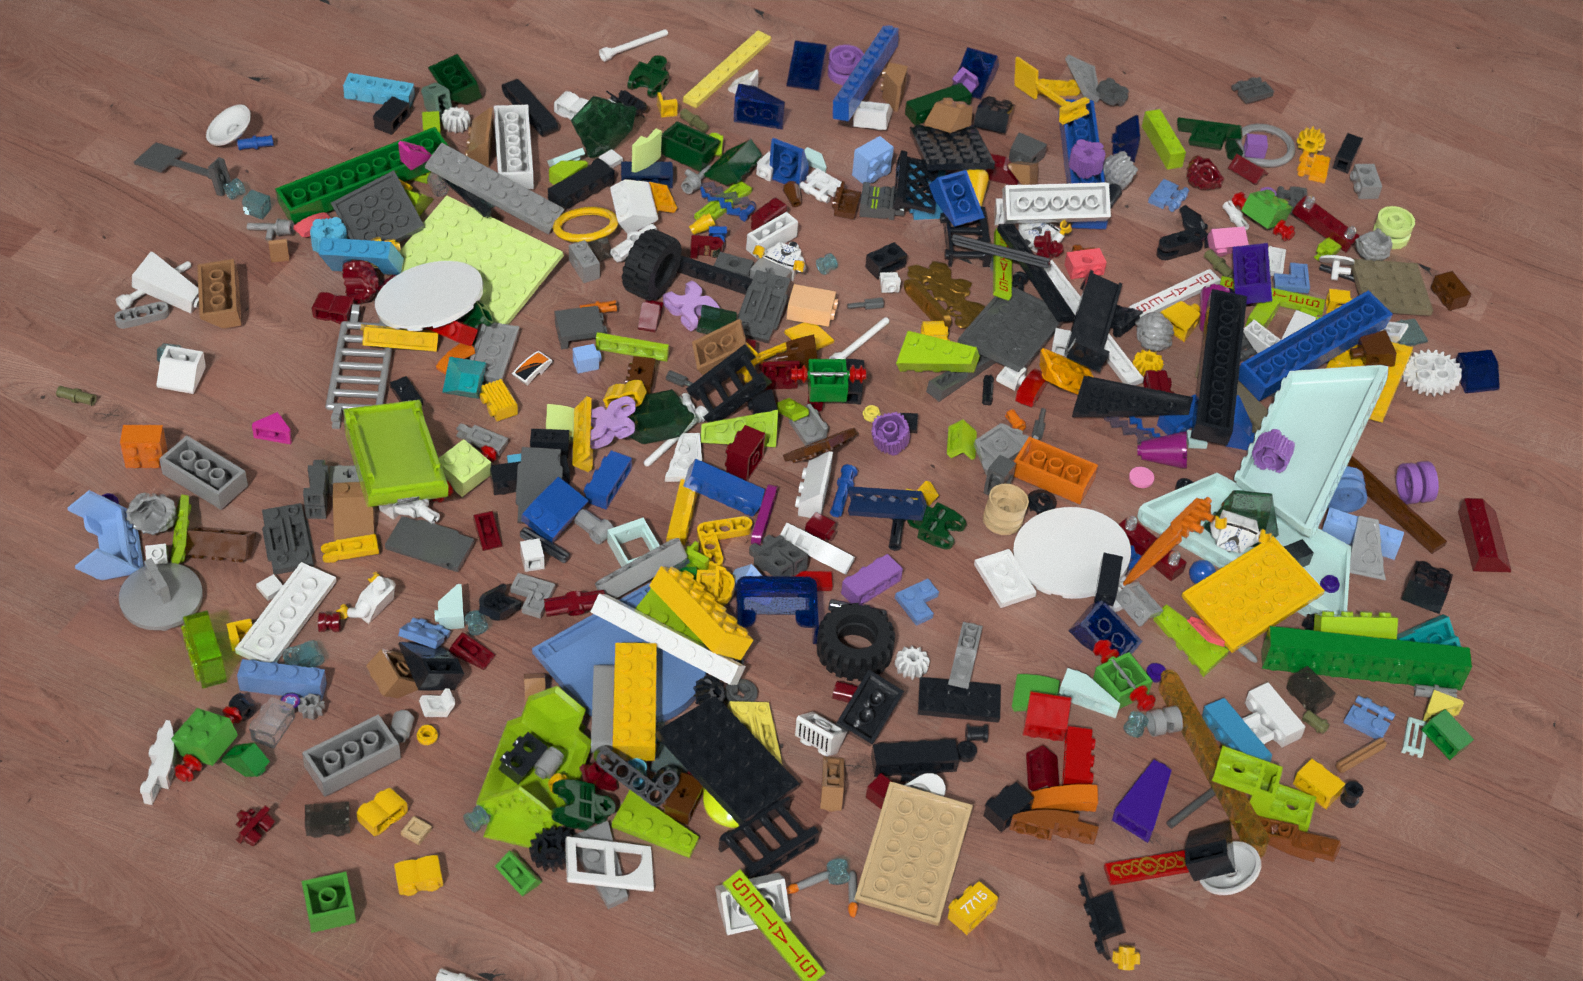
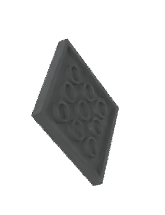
[331,171,425,242]

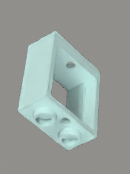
[607,518,660,567]

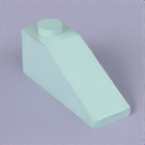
[1058,668,1120,718]

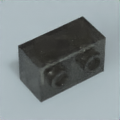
[1286,666,1336,714]

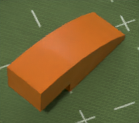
[1031,784,1098,813]

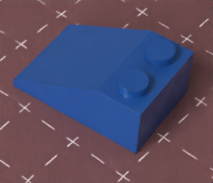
[769,138,809,185]
[929,170,985,227]
[521,477,589,543]

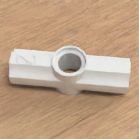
[610,224,657,262]

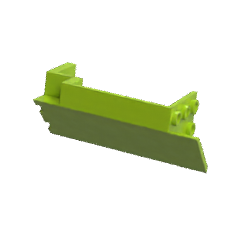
[476,686,591,850]

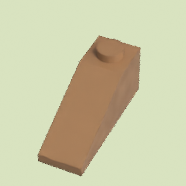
[820,756,844,812]

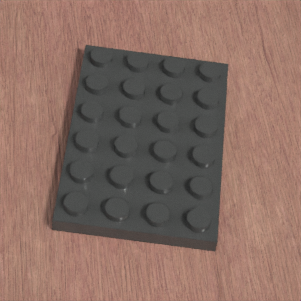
[957,286,1063,372]

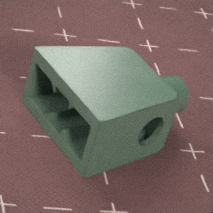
[421,82,452,122]

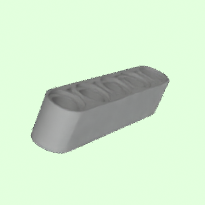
[595,538,687,599]
[591,665,615,753]

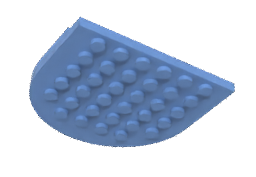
[532,582,707,724]

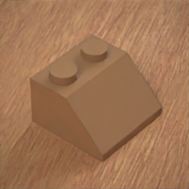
[880,62,908,112]
[925,98,972,133]
[366,649,418,698]

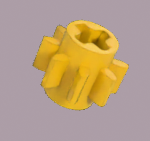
[1112,945,1140,970]

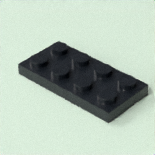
[917,677,1001,723]

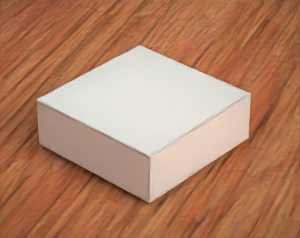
[599,149,623,168]
[256,574,283,601]

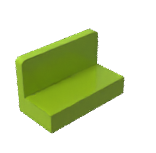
[947,419,977,460]

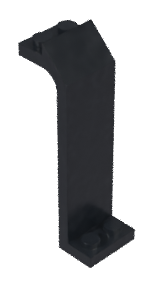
[1064,270,1123,372]

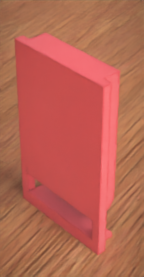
[1187,616,1225,647]

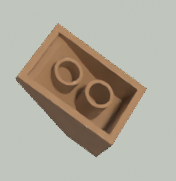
[692,319,747,375]
[333,482,374,541]

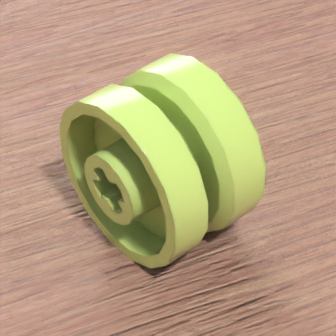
[1372,206,1415,249]

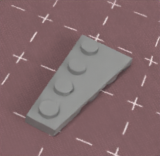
[573,821,628,909]

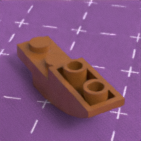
[1009,810,1099,845]
[1251,816,1341,862]

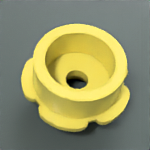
[862,405,881,422]

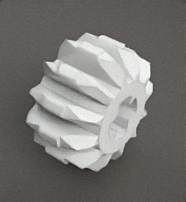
[441,106,471,134]
[895,645,930,680]

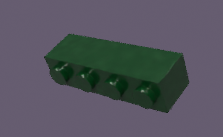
[905,83,972,125]

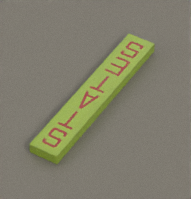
[993,228,1012,300]
[1220,276,1325,316]
[722,869,826,981]

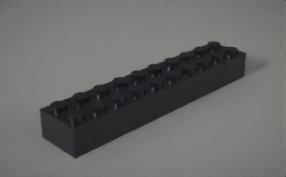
[1191,289,1247,445]

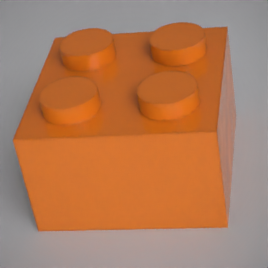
[120,425,168,468]

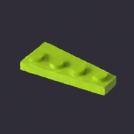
[701,410,778,448]
[170,494,191,564]
[635,588,705,645]
[1153,604,1229,677]
[612,790,699,858]

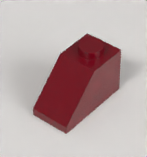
[986,153,1019,185]

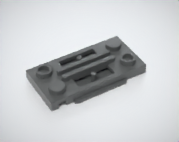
[737,270,791,344]
[516,447,563,524]
[262,503,314,575]
[385,516,474,572]

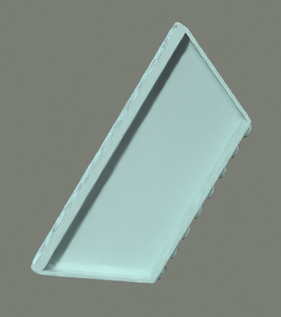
[1234,365,1388,538]
[1137,473,1351,617]

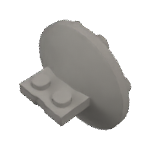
[119,558,203,631]

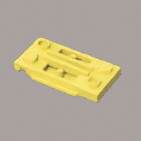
[728,701,782,764]

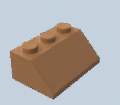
[465,108,494,168]

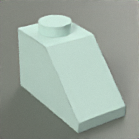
[434,584,464,629]

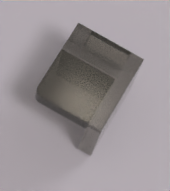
[587,237,612,261]

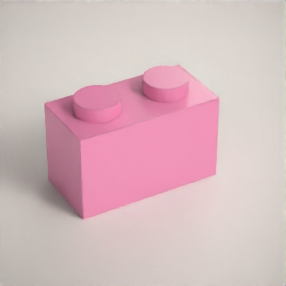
[1207,227,1249,256]

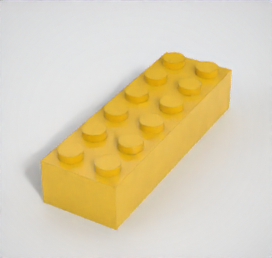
[649,566,753,660]
[613,643,657,761]

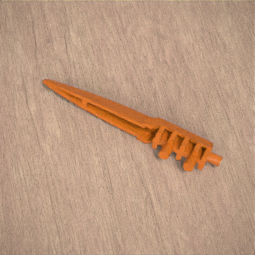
[1123,497,1215,586]

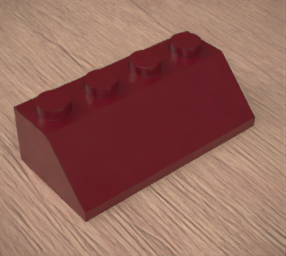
[1458,498,1511,573]

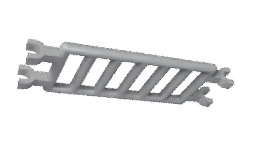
[325,304,393,429]

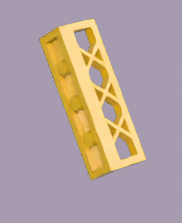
[360,324,438,351]
[572,396,594,472]
[666,479,698,545]

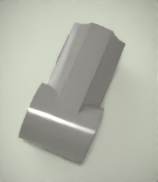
[575,509,614,544]

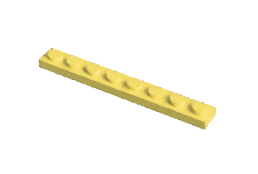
[683,30,771,109]

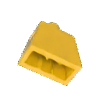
[1161,301,1201,342]

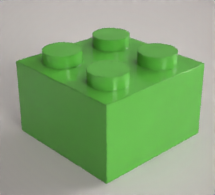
[302,872,356,933]

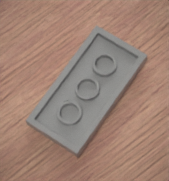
[470,322,520,382]

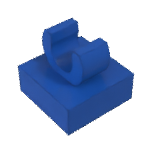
[708,226,727,244]

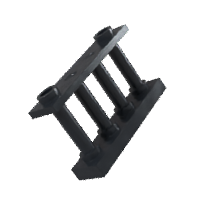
[940,206,992,267]
[686,344,772,423]
[718,796,819,879]

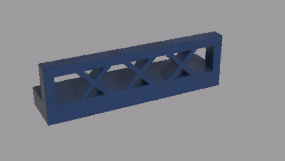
[848,486,927,521]

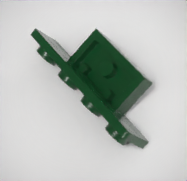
[1177,117,1243,149]

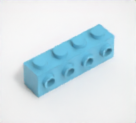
[343,73,415,107]

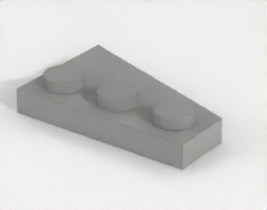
[1065,54,1100,102]
[1350,516,1386,580]

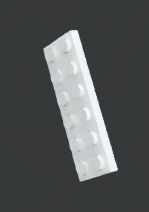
[235,562,336,663]

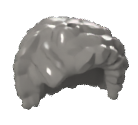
[1103,151,1138,190]
[1355,228,1393,261]
[1135,312,1174,351]
[126,492,177,535]

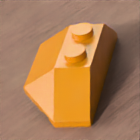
[1039,348,1094,395]

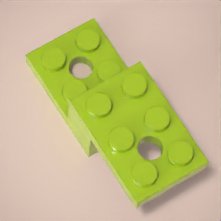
[1212,746,1316,832]

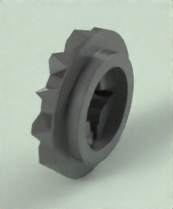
[725,679,757,702]

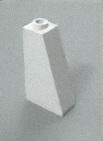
[132,252,199,313]

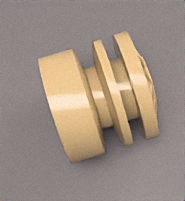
[983,484,1029,535]

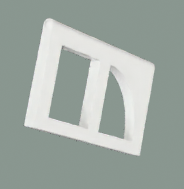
[565,836,654,892]

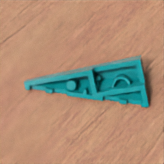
[1397,614,1461,647]

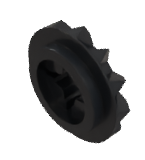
[1028,489,1057,515]

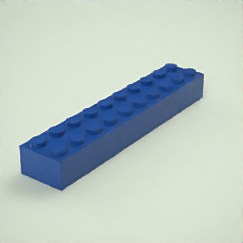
[1058,99,1108,229]
[1238,290,1393,401]

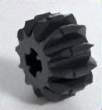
[693,675,726,705]

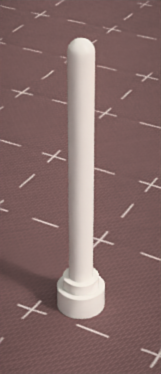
[599,29,668,62]
[116,261,191,310]
[829,317,889,359]
[644,406,708,467]

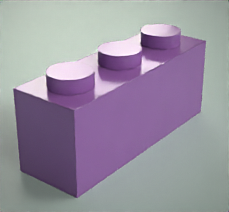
[841,554,903,605]

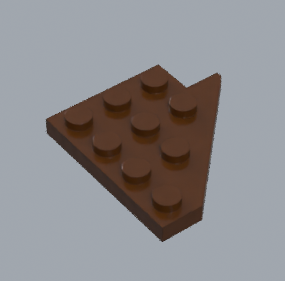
[783,427,857,463]

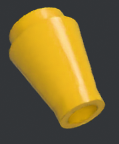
[689,213,716,235]

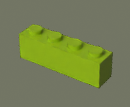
[1142,109,1186,170]
[1314,610,1398,640]

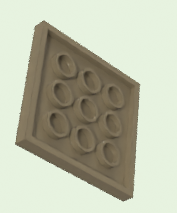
[1350,259,1433,316]

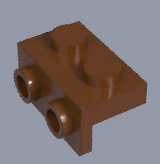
[832,181,861,219]

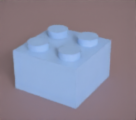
[852,136,894,184]

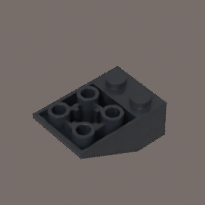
[973,96,1016,133]
[1402,560,1453,614]
[398,642,464,691]
[1185,822,1236,881]

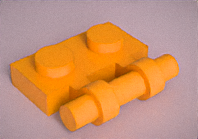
[1297,150,1331,184]

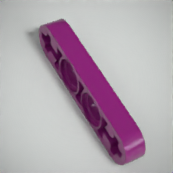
[751,484,778,546]

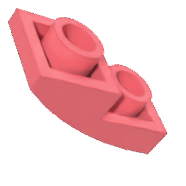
[293,212,332,238]

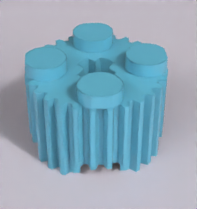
[310,217,347,253]

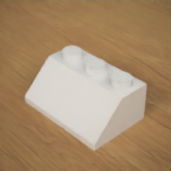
[610,180,659,234]
[795,451,833,518]
[715,873,791,935]

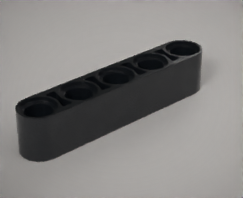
[501,78,558,136]

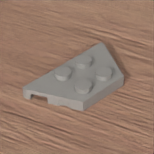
[974,423,1039,475]

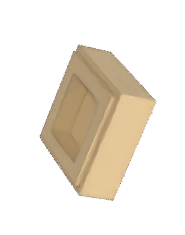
[401,816,432,845]

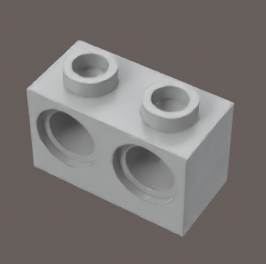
[1350,164,1382,199]

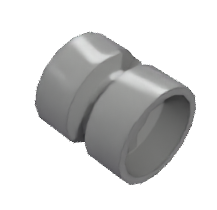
[1145,705,1183,737]

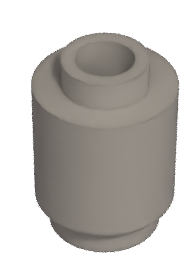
[389,710,414,743]
[534,747,564,779]

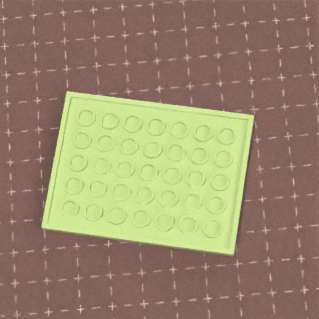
[388,195,564,325]

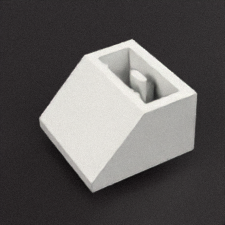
[853,101,893,130]
[157,345,206,394]

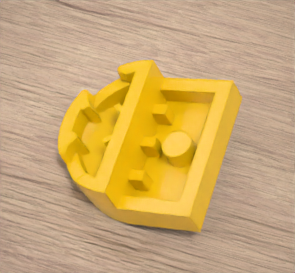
[696,566,735,606]

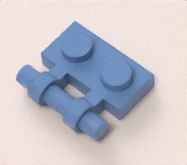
[1148,179,1189,212]
[398,617,451,649]
[1343,695,1396,739]

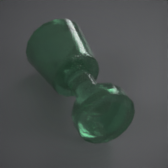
[1225,138,1243,160]

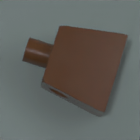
[1350,330,1397,367]
[776,334,818,370]

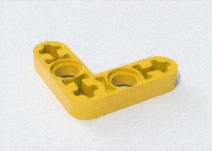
[697,516,752,570]

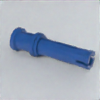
[830,464,858,518]

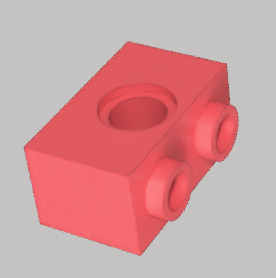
[1064,248,1107,279]

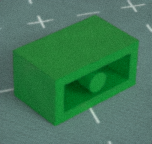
[1421,709,1474,760]

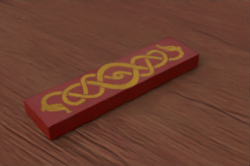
[1104,850,1189,886]

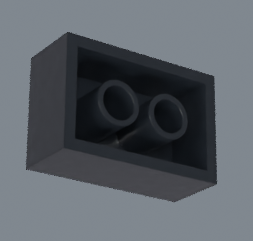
[835,670,904,747]

